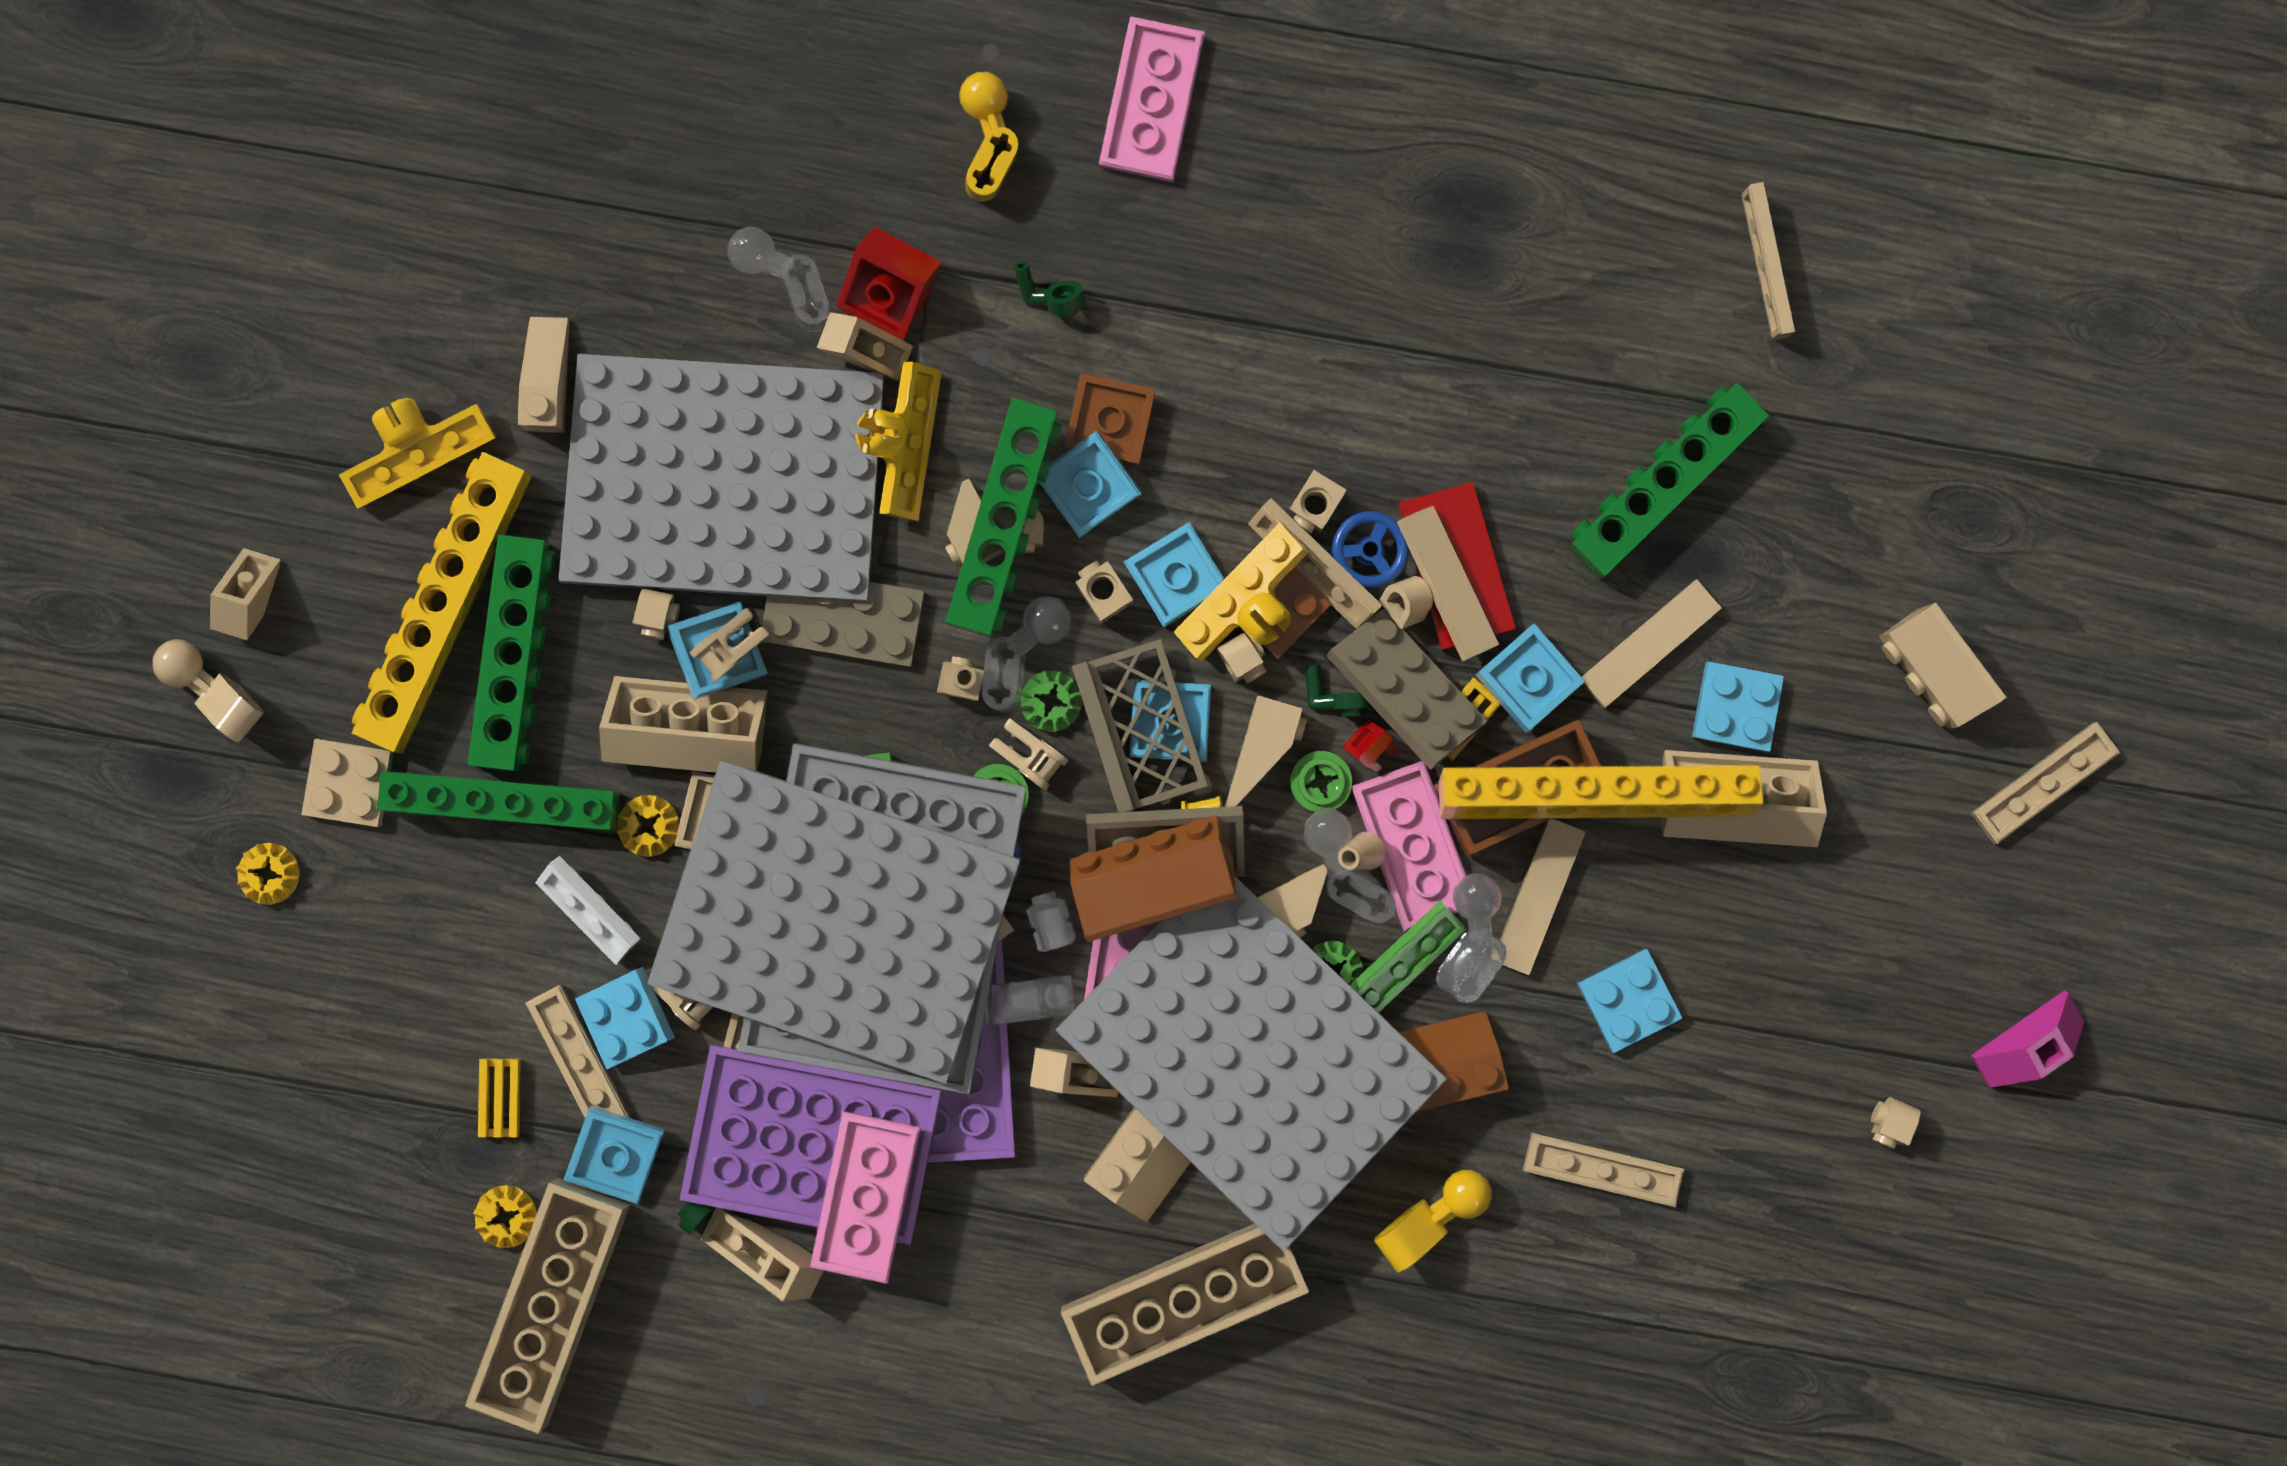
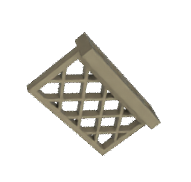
[1072,639,1208,813]

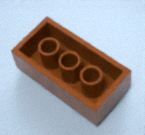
[1433,720,1601,856]

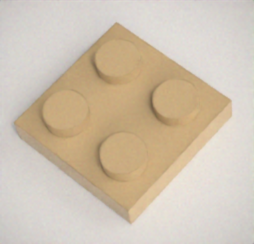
[301,739,394,827]

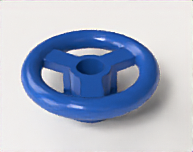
[1332,511,1409,588]

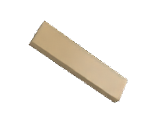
[1742,182,1795,341]
[1248,498,1382,629]
[1397,506,1499,662]
[1582,579,1722,708]
[1971,722,2120,844]
[1492,818,1586,975]
[525,984,632,1119]
[1523,1132,1684,1207]

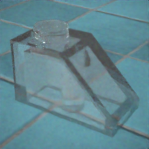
[985,975,1075,1025]

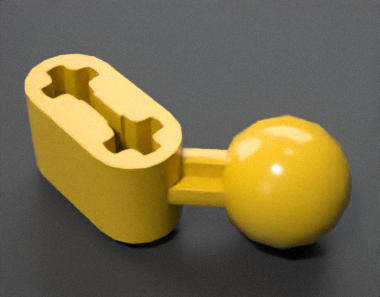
[959,72,1018,202]
[1374,1170,1492,1273]

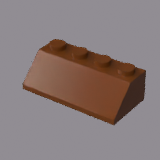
[1070,815,1236,942]
[1398,1011,1509,1112]

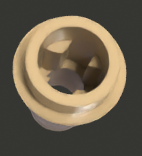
[1338,832,1386,870]

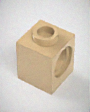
[1288,470,1346,534]
[1075,561,1133,624]

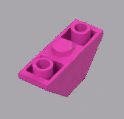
[1971,990,2084,1087]

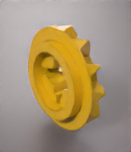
[617,795,679,857]
[236,843,300,905]
[473,1185,537,1249]

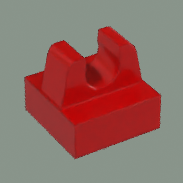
[1342,719,1396,771]

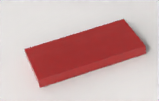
[1398,482,1516,651]

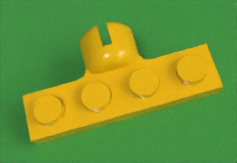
[855,362,942,521]
[339,398,497,509]
[1174,522,1309,661]

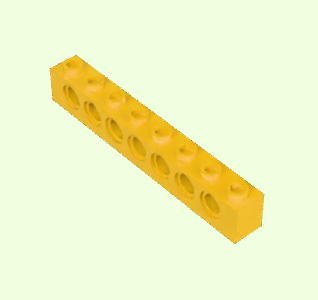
[352,452,532,754]
[1439,765,1763,819]

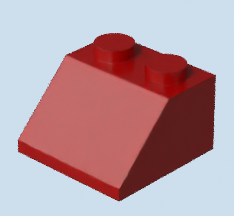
[836,226,942,341]

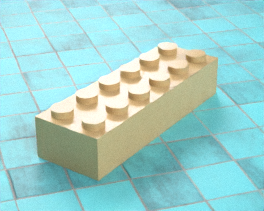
[465,1178,630,1434]
[1061,1224,1309,1386]

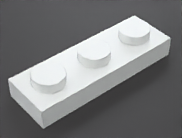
[535,856,641,965]

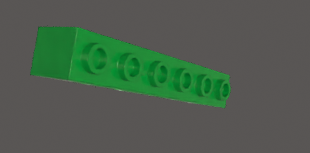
[1567,383,1769,580]
[945,398,1063,638]
[467,535,556,772]
[377,771,621,831]

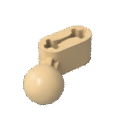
[152,639,264,743]

